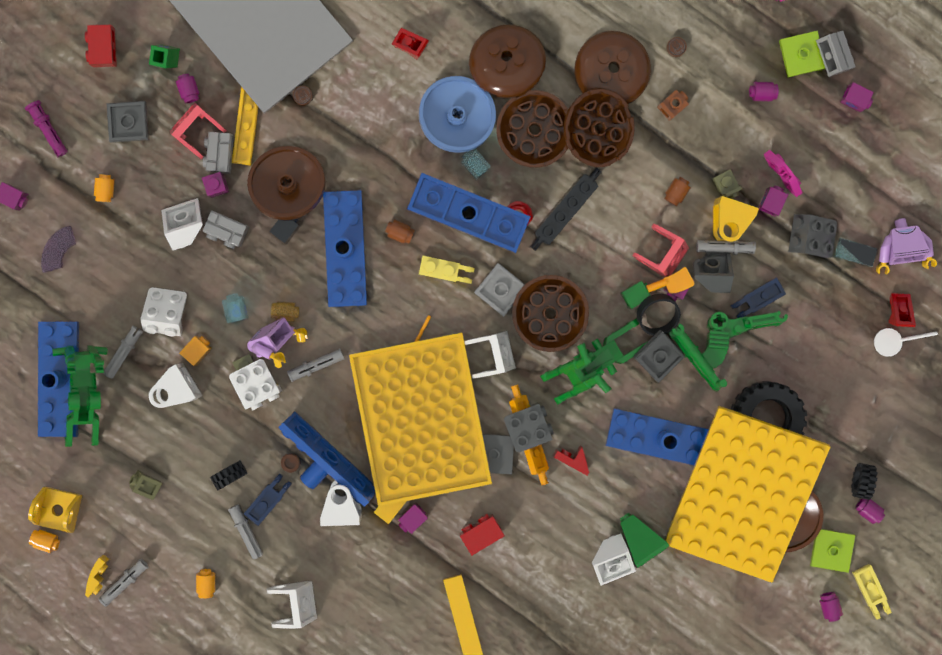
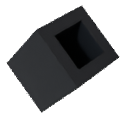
[269,218,301,244]

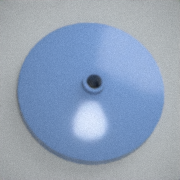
[419,76,496,153]

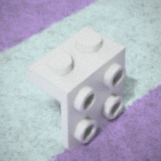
[141,287,187,337]
[229,359,282,411]

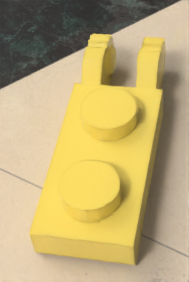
[419,256,475,284]
[852,564,891,620]

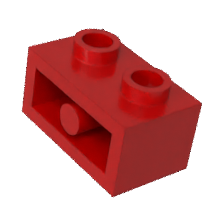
[85,24,117,68]
[460,514,505,556]

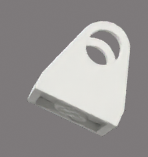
[464,331,516,379]
[149,363,202,408]
[320,480,362,526]
[266,581,317,629]

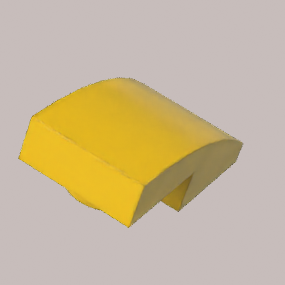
[85,555,109,598]

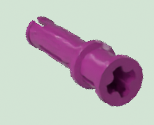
[25,100,68,158]

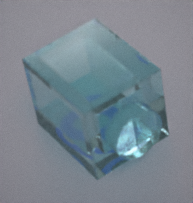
[461,149,491,180]
[222,294,249,323]

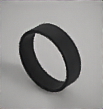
[637,294,681,336]

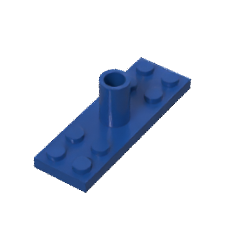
[407,173,531,253]
[323,190,367,307]
[38,322,79,437]
[605,408,709,465]
[278,412,376,507]

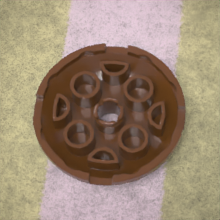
[469,24,546,98]
[574,31,651,104]
[564,89,635,167]
[496,90,568,168]
[512,275,589,352]

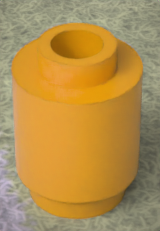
[94,174,115,202]
[29,529,60,554]
[196,569,216,598]

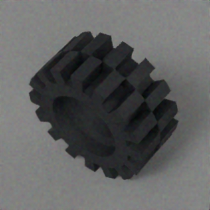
[210,460,248,491]
[851,463,878,500]

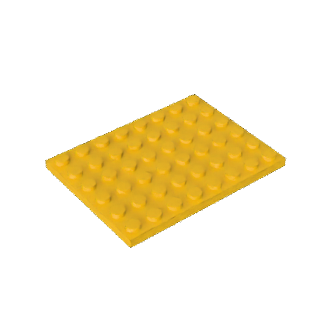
[349,333,492,507]
[665,406,830,583]

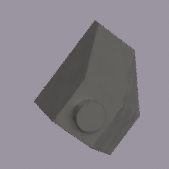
[693,252,734,293]

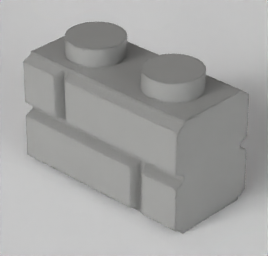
[816,31,856,77]
[203,132,234,174]
[203,210,249,249]

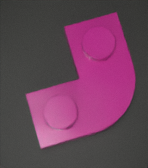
[764,150,802,197]

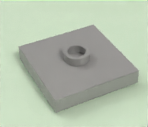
[474,263,525,317]

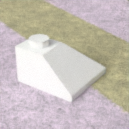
[161,198,203,250]
[592,534,636,586]

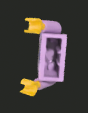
[876,218,937,274]
[247,317,308,368]

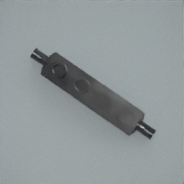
[530,167,602,251]

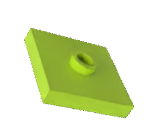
[779,31,825,78]
[810,529,855,573]

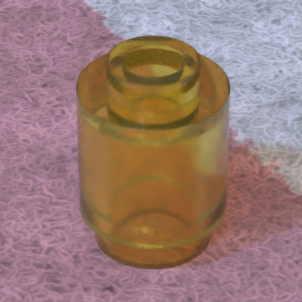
[271,301,300,322]

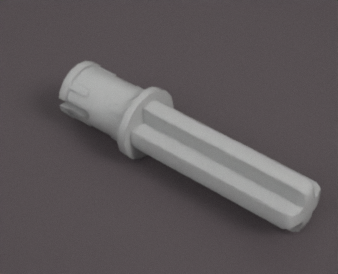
[103,326,143,379]
[228,504,263,559]

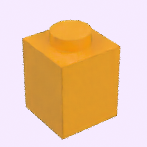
[179,336,212,366]

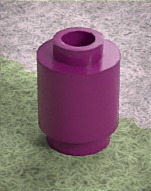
[176,74,200,104]
[749,82,779,101]
[855,498,885,524]
[819,592,843,622]

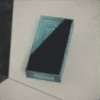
[834,238,878,267]

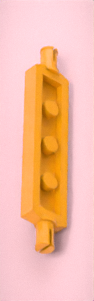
[509,384,549,485]

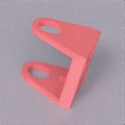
[170,102,227,160]
[632,223,689,278]

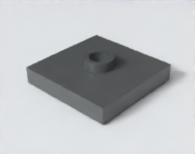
[106,101,149,143]
[633,330,685,383]
[482,434,514,474]

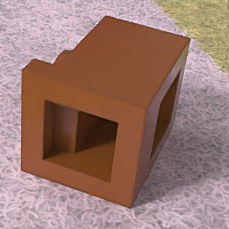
[657,90,689,121]

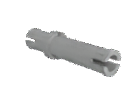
[696,240,756,255]
[287,349,345,382]
[98,559,149,607]

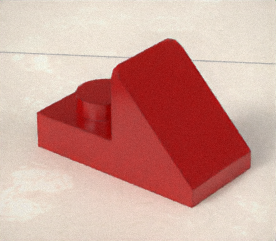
[392,28,429,60]
[888,293,916,327]
[553,445,589,476]

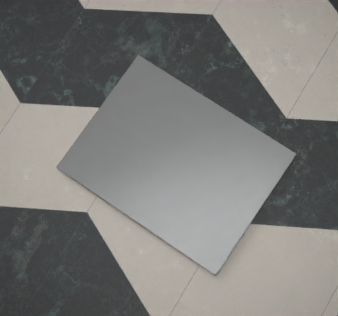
[169,0,353,114]

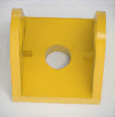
[713,196,759,242]
[28,487,82,533]

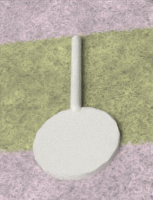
[874,328,938,356]

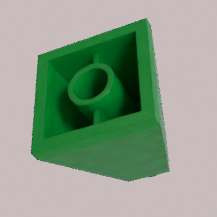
[620,513,669,568]

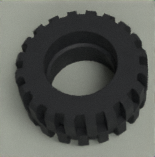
[731,381,808,435]

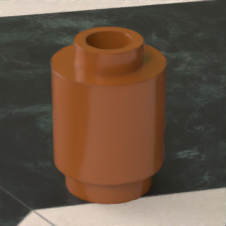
[664,177,691,206]
[385,219,415,244]

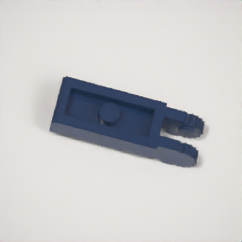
[730,277,786,318]
[244,474,292,526]

